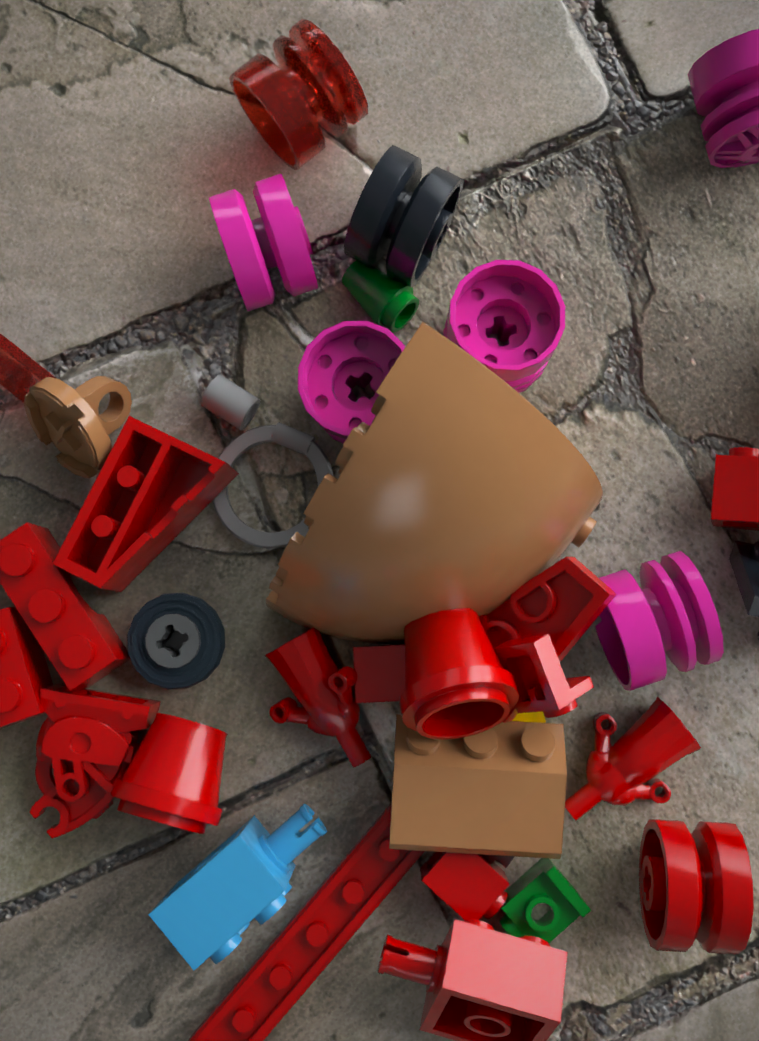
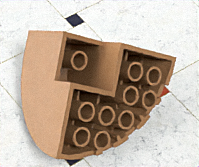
[266,322,603,644]

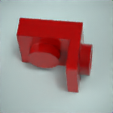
[494,634,594,718]

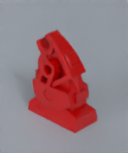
[29,684,161,839]

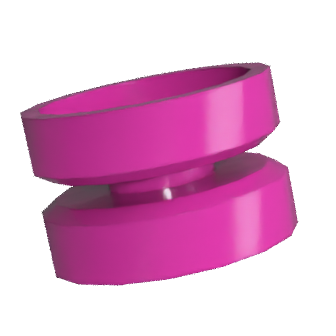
[209,174,318,311]

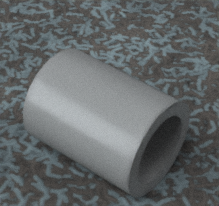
[201,374,261,430]

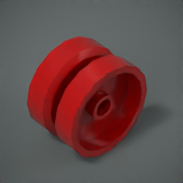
[639,819,754,954]

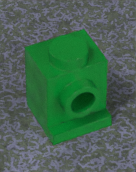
[499,858,591,943]

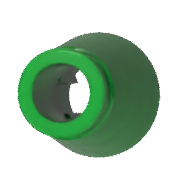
[342,260,419,333]

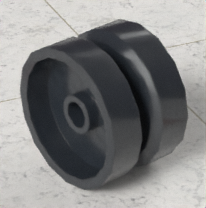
[344,145,464,287]

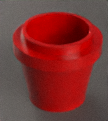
[399,608,519,739]
[110,713,228,834]

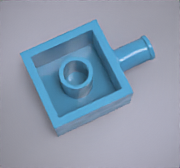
[148,804,327,970]

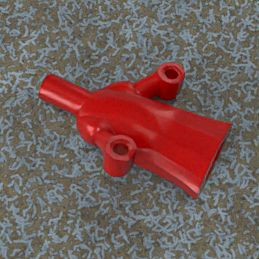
[264,627,372,768]
[565,697,701,821]

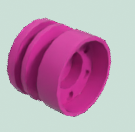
[687,29,759,168]
[443,260,565,393]
[298,321,405,444]
[595,551,724,691]

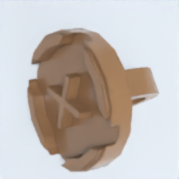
[24,376,132,478]

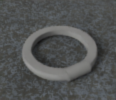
[212,422,333,549]

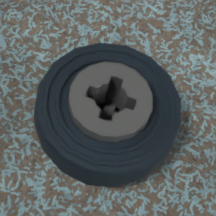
[127,593,225,689]

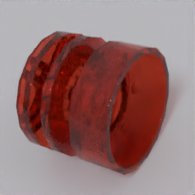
[229,19,368,170]

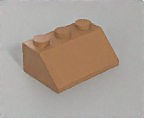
[389,714,567,859]

